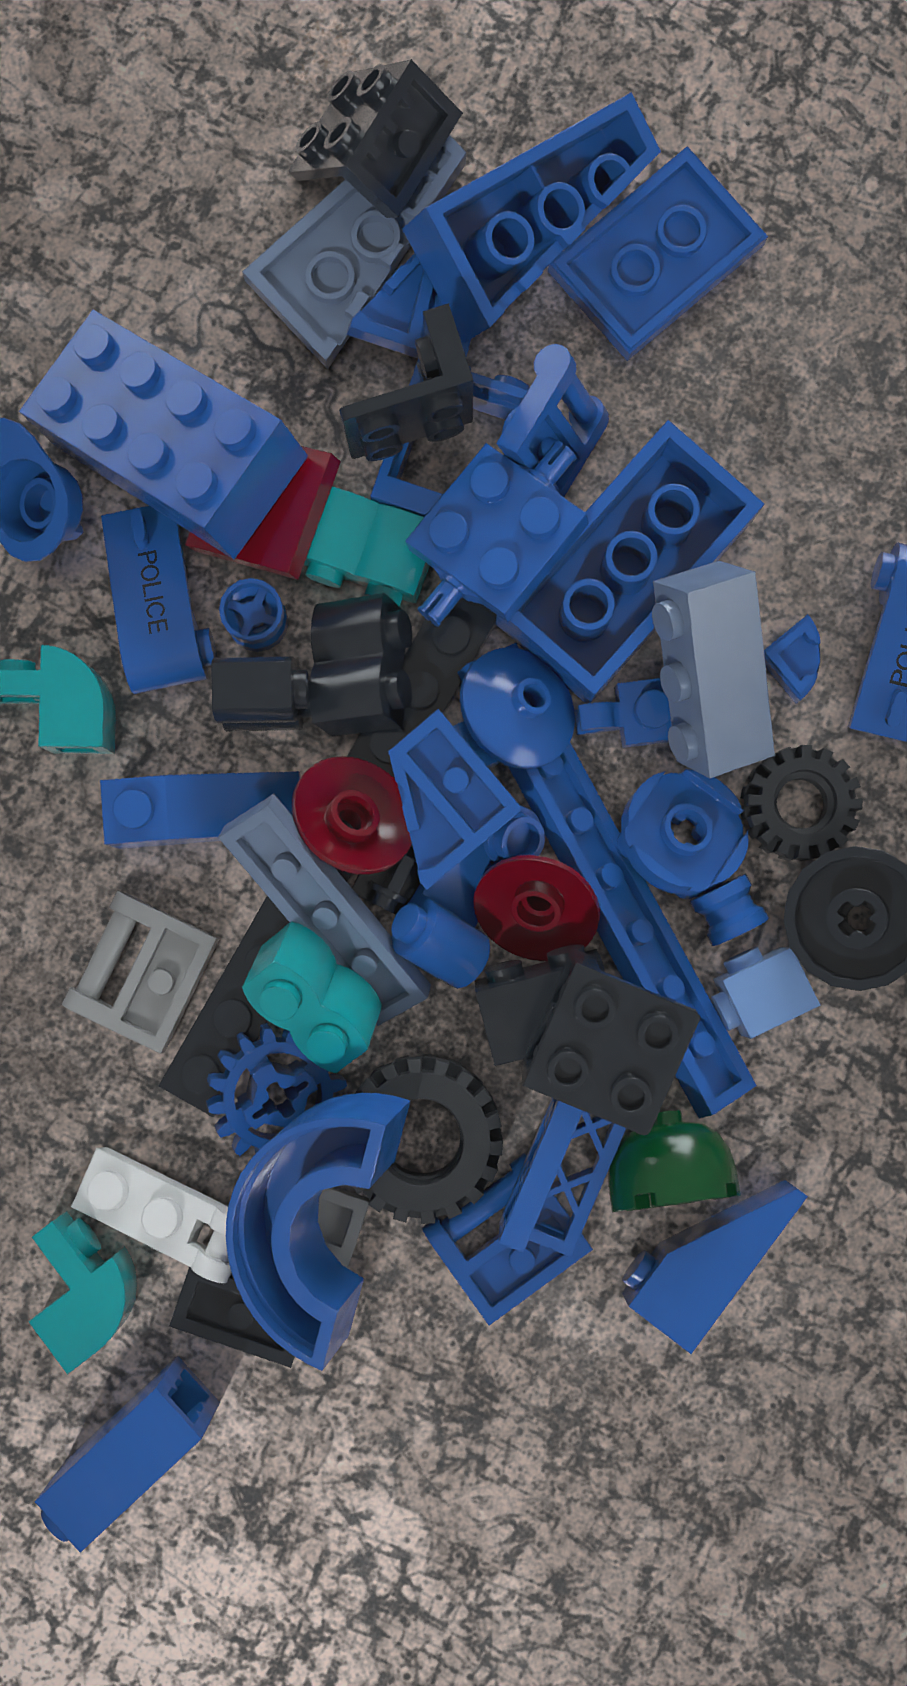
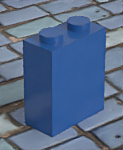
[34,1356,220,1553]

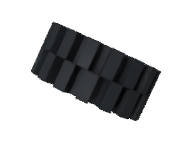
[740,745,863,861]

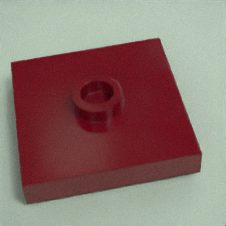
[185,446,341,580]

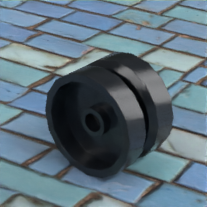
[783,846,907,991]

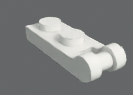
[71,1147,231,1283]

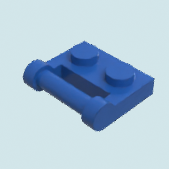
[496,344,609,497]
[422,1153,593,1326]

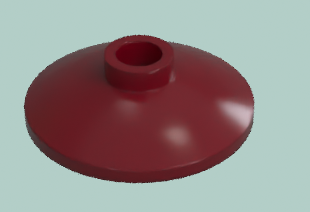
[292,756,412,874]
[474,855,600,961]

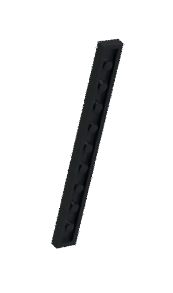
[158,598,497,1117]

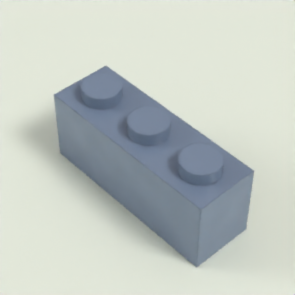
[652,561,775,778]

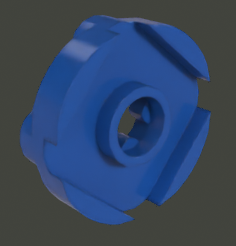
[618,769,749,899]

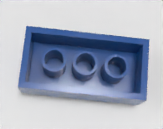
[19,310,308,559]
[496,420,765,704]

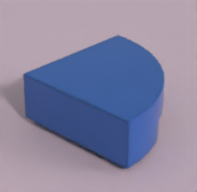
[764,614,821,704]

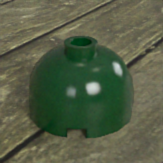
[608,1110,741,1213]

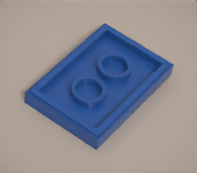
[548,146,768,361]

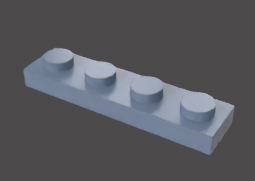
[218,794,431,1026]

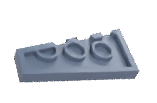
[242,135,466,369]

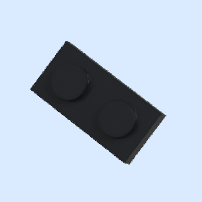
[169,1267,295,1368]

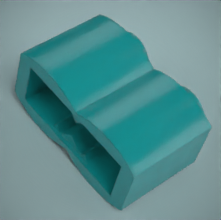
[304,486,430,606]
[242,921,382,1073]

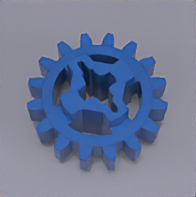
[206,1023,347,1156]

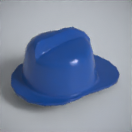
[0,418,84,562]

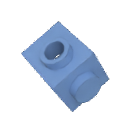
[711,946,821,1039]

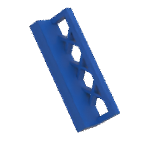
[499,1098,626,1257]

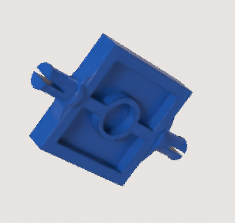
[405,441,589,627]

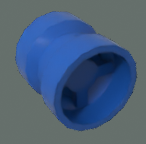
[219,578,289,652]

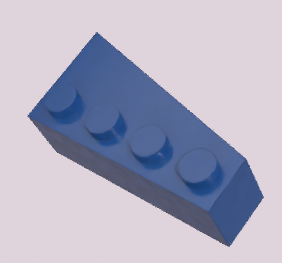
[402,92,661,343]

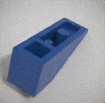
[100,771,301,849]
[622,1180,808,1354]

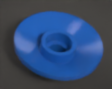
[460,647,575,769]

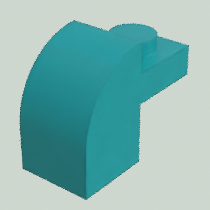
[0,645,116,754]
[29,1211,137,1375]

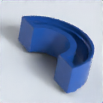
[226,1093,411,1371]

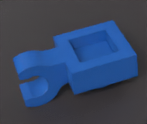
[574,678,672,748]

